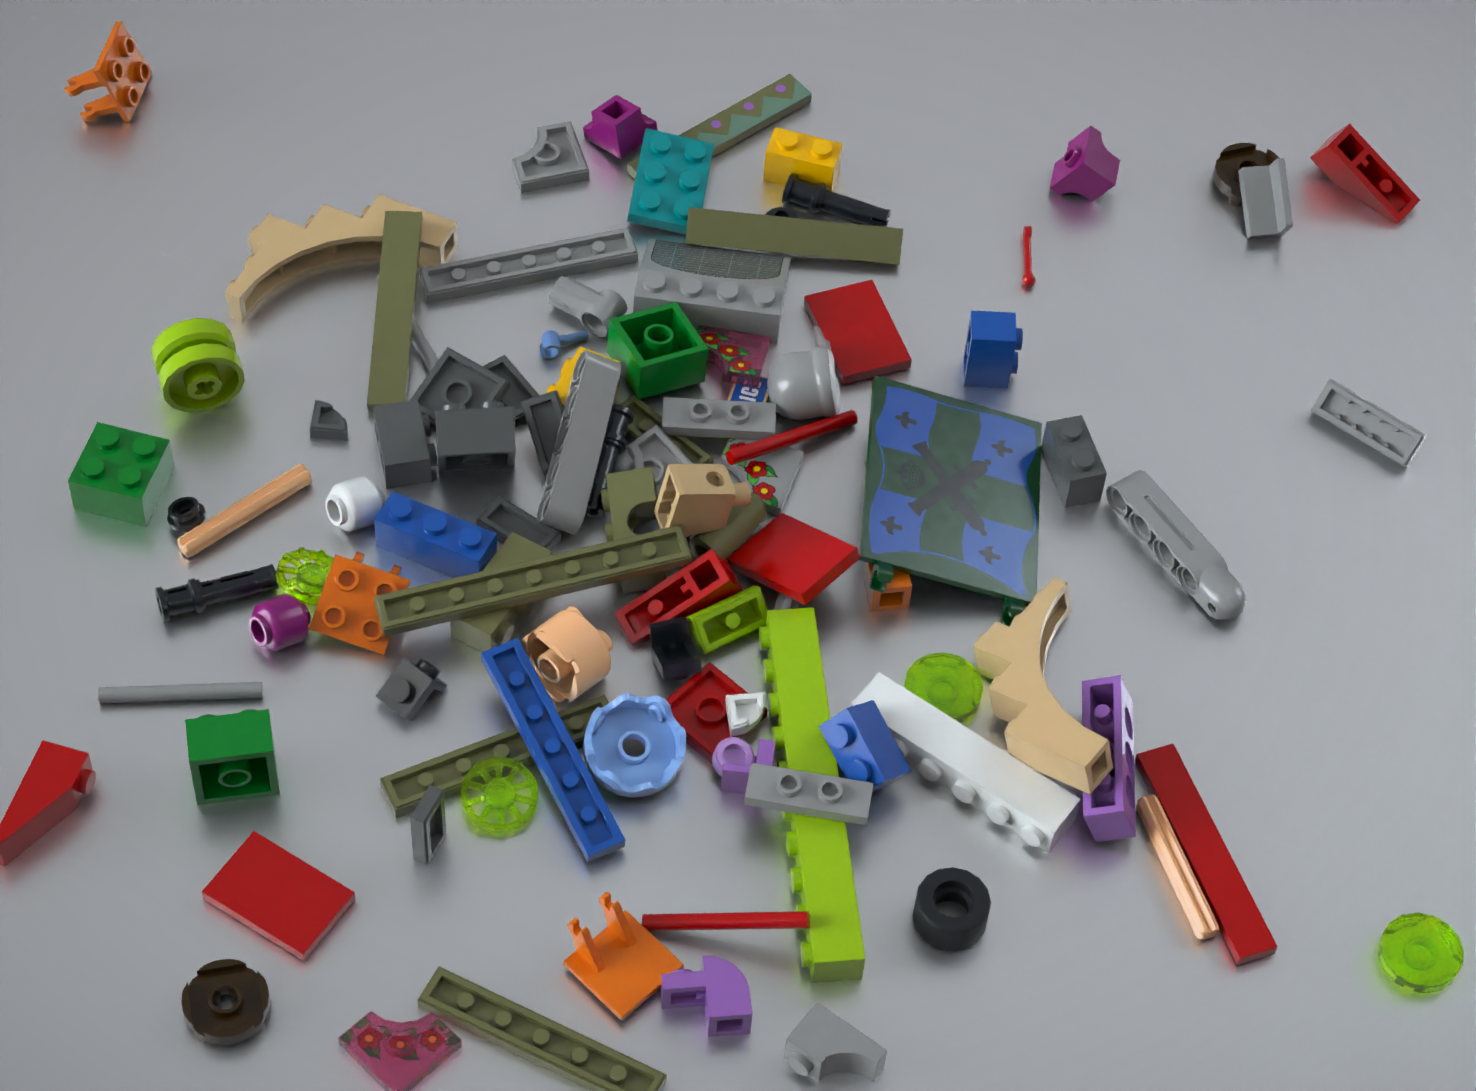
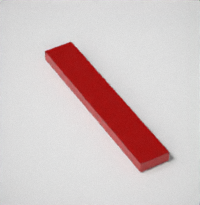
[1135,743,1278,965]

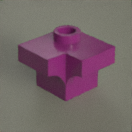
[583,95,658,159]
[1050,126,1120,202]

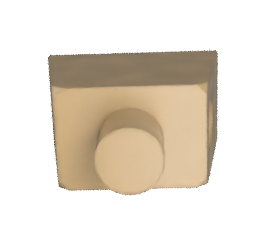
[654,464,751,537]

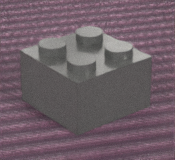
[435,401,516,472]

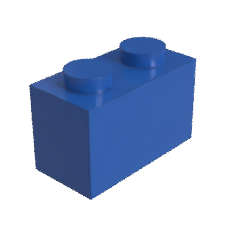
[963,310,1023,388]
[819,700,912,793]

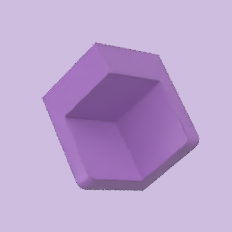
[721,739,775,794]

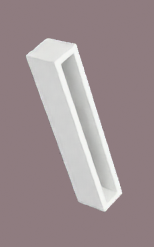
[851,672,1081,853]

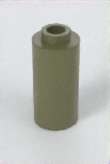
[689,493,767,560]

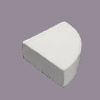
[725,692,766,737]

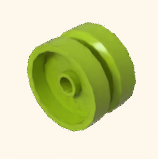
[151,318,245,413]

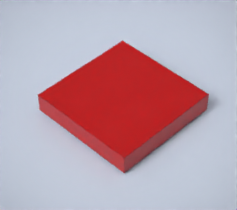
[666,662,768,764]

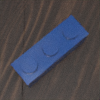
[374,491,497,578]

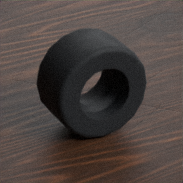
[912,867,991,951]

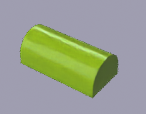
[686,585,768,654]

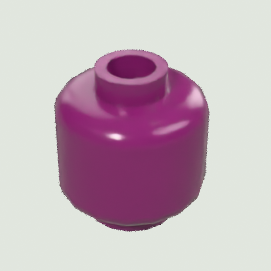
[249,594,311,652]

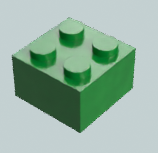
[607,302,709,400]
[68,422,175,527]
[185,709,280,805]

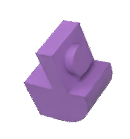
[660,956,752,1037]

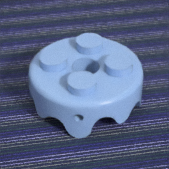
[583,693,686,798]

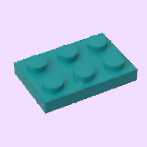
[627,128,714,235]

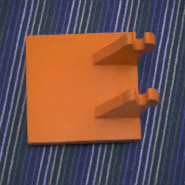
[64,21,152,122]
[309,552,411,655]
[563,892,684,1021]

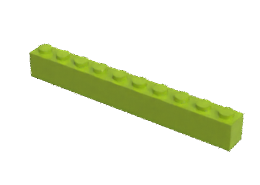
[759,607,865,983]

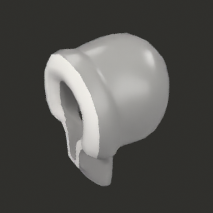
[767,326,841,421]

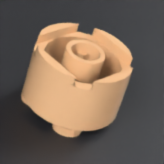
[521,606,613,703]

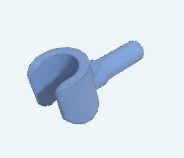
[539,330,589,360]

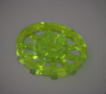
[276,547,334,606]
[461,756,538,833]

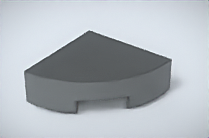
[309,400,348,441]

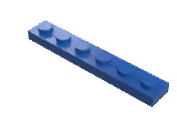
[481,638,626,863]

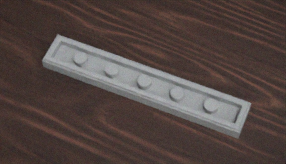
[419,227,638,303]

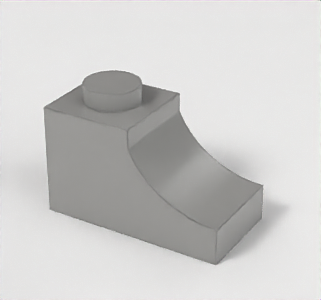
[784,1002,887,1082]

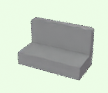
[1238,158,1293,239]

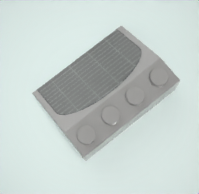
[633,238,791,344]

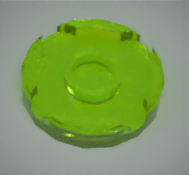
[904,652,983,723]
[1378,912,1464,994]

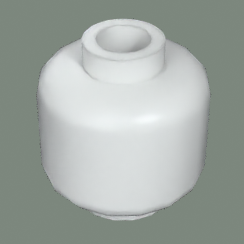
[325,476,386,532]

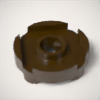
[1213,143,1279,206]
[181,959,270,1045]

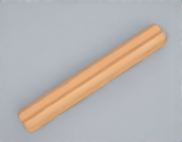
[177,464,312,558]
[1136,794,1219,940]

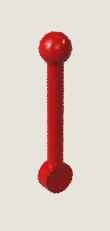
[1022,226,1036,287]

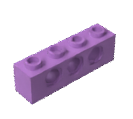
[1082,675,1136,842]

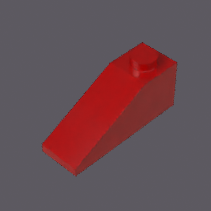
[1310,124,1420,224]
[615,549,743,646]
[0,740,96,866]

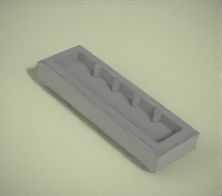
[1310,379,1427,468]
[662,397,776,440]
[744,762,874,826]

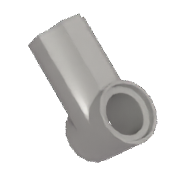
[549,276,628,337]

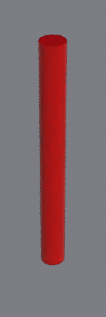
[726,410,858,465]
[642,911,810,931]

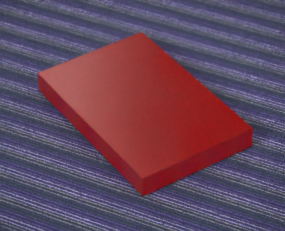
[804,280,912,385]
[727,513,861,605]
[202,831,355,961]

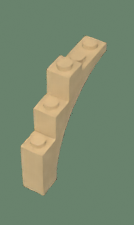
[225,194,458,322]
[973,577,1113,794]

